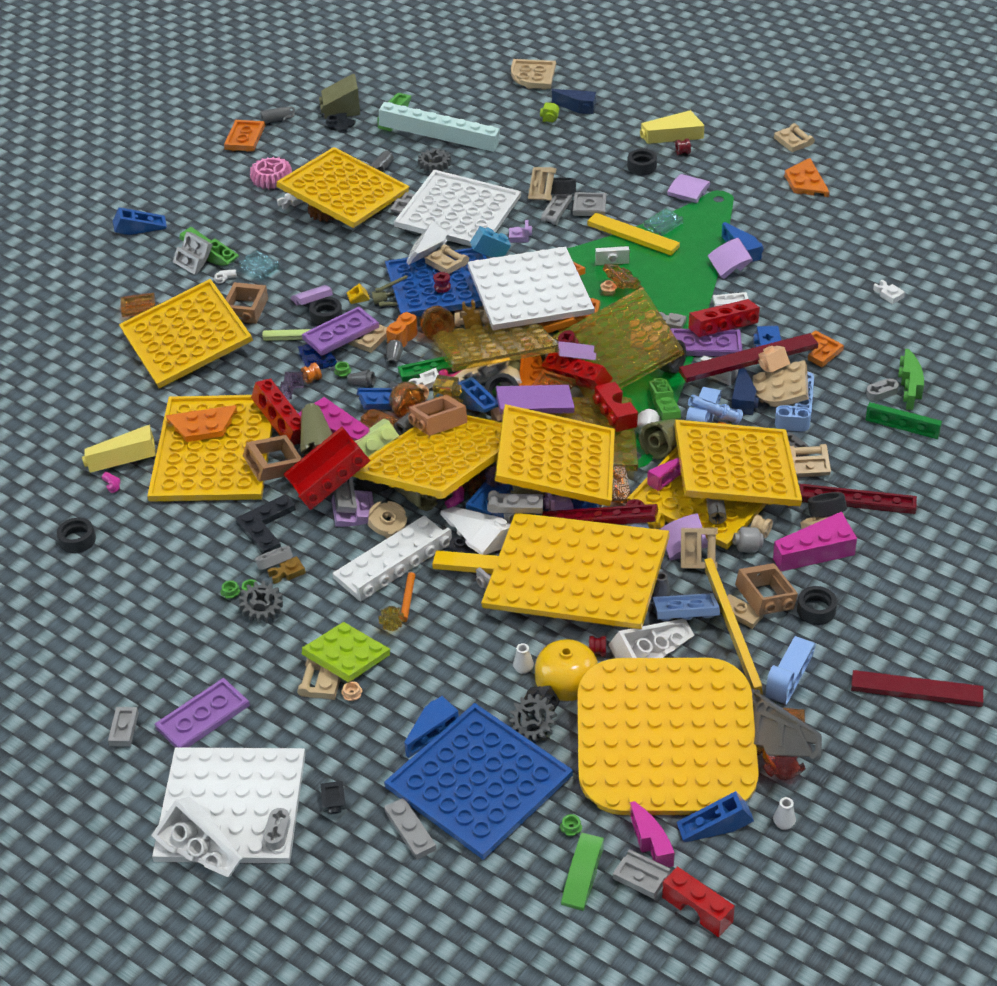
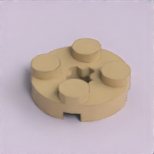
[368,501,407,538]

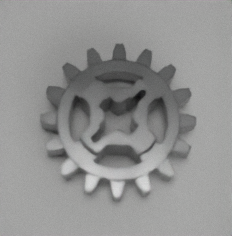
[418,148,451,173]
[239,581,283,623]
[509,694,557,742]

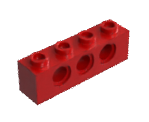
[688,299,760,337]
[541,351,613,390]
[251,378,301,445]

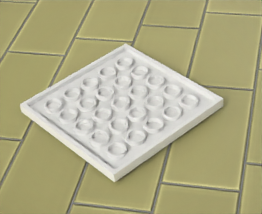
[394,170,521,247]
[468,247,595,330]
[152,747,306,863]

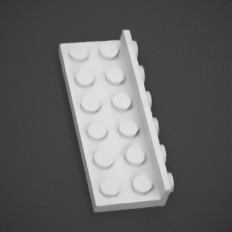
[333,516,452,602]

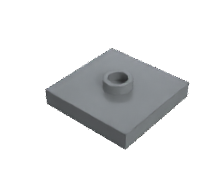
[573,192,607,216]

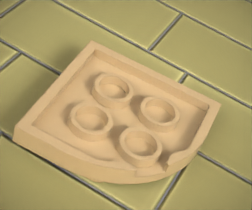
[511,59,556,90]
[753,360,809,407]

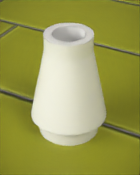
[513,643,534,674]
[773,797,796,830]

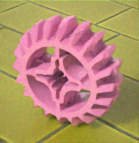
[250,157,292,190]

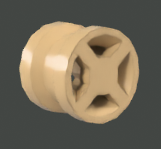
[751,514,773,538]

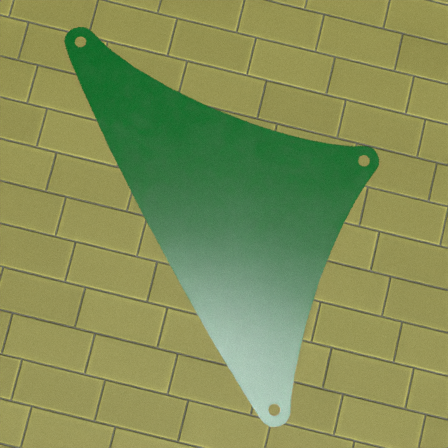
[553,190,734,468]

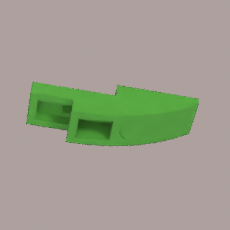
[179,227,239,265]
[898,349,924,410]
[649,378,681,420]

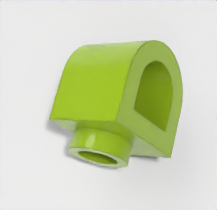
[540,102,560,122]

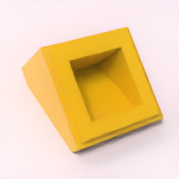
[347,283,370,304]

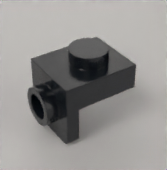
[524,686,560,712]
[320,781,346,814]

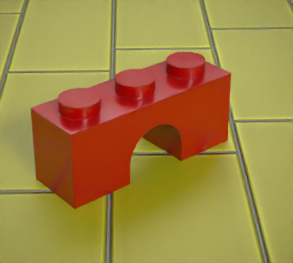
[593,382,638,432]
[662,866,735,937]

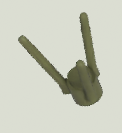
[372,275,408,307]

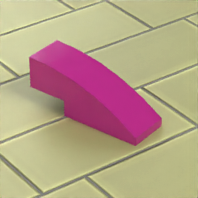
[630,801,675,867]

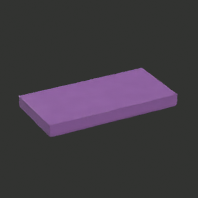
[302,307,379,356]
[670,328,742,356]
[496,385,574,414]
[155,678,250,748]

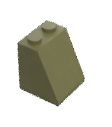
[319,74,360,119]

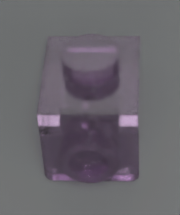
[280,372,305,399]

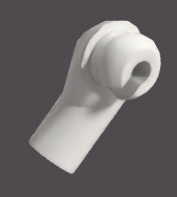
[214,269,237,284]

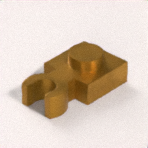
[462,300,483,332]
[268,556,306,584]

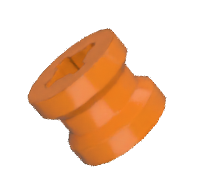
[301,362,322,384]

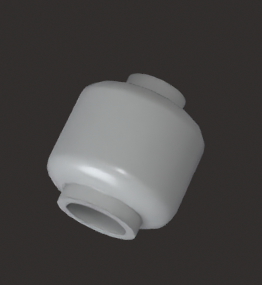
[733,526,764,553]

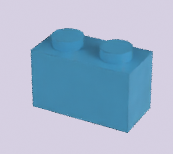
[470,226,511,258]

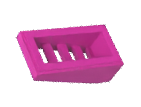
[647,457,681,491]

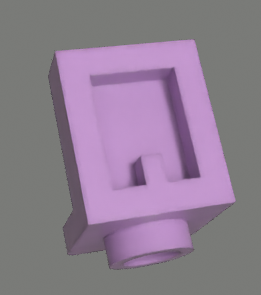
[509,220,532,243]
[543,492,573,511]

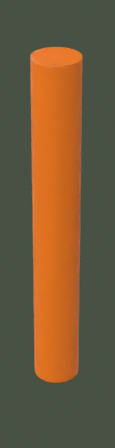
[400,572,416,622]

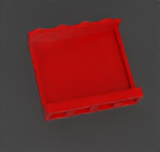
[284,426,371,510]

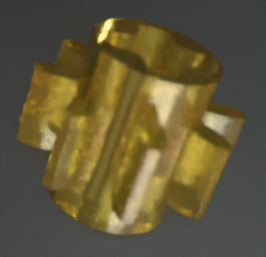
[378,606,404,631]

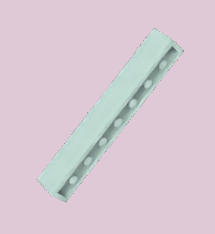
[379,102,500,152]

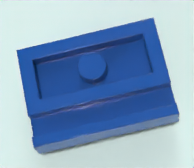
[356,388,400,410]

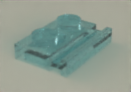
[644,208,683,236]
[239,250,280,279]

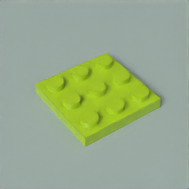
[301,622,390,682]

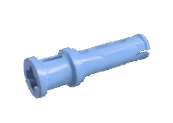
[688,394,743,425]

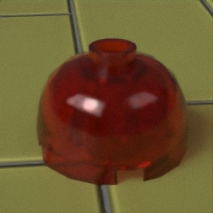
[762,749,806,781]

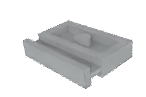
[613,849,670,899]

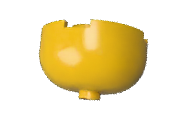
[535,639,598,701]

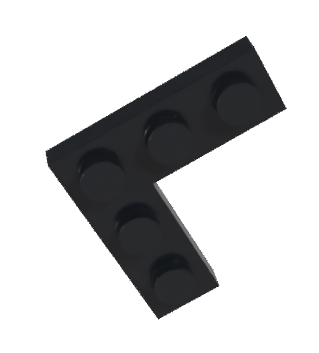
[235,494,296,554]

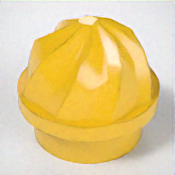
[648,512,665,529]

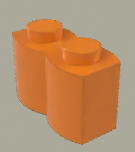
[386,312,418,348]

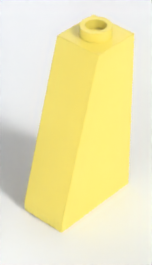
[640,110,705,144]
[82,425,156,473]

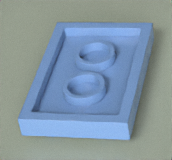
[653,593,720,621]

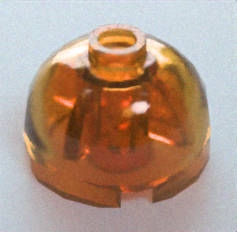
[420,305,455,341]
[389,382,426,418]

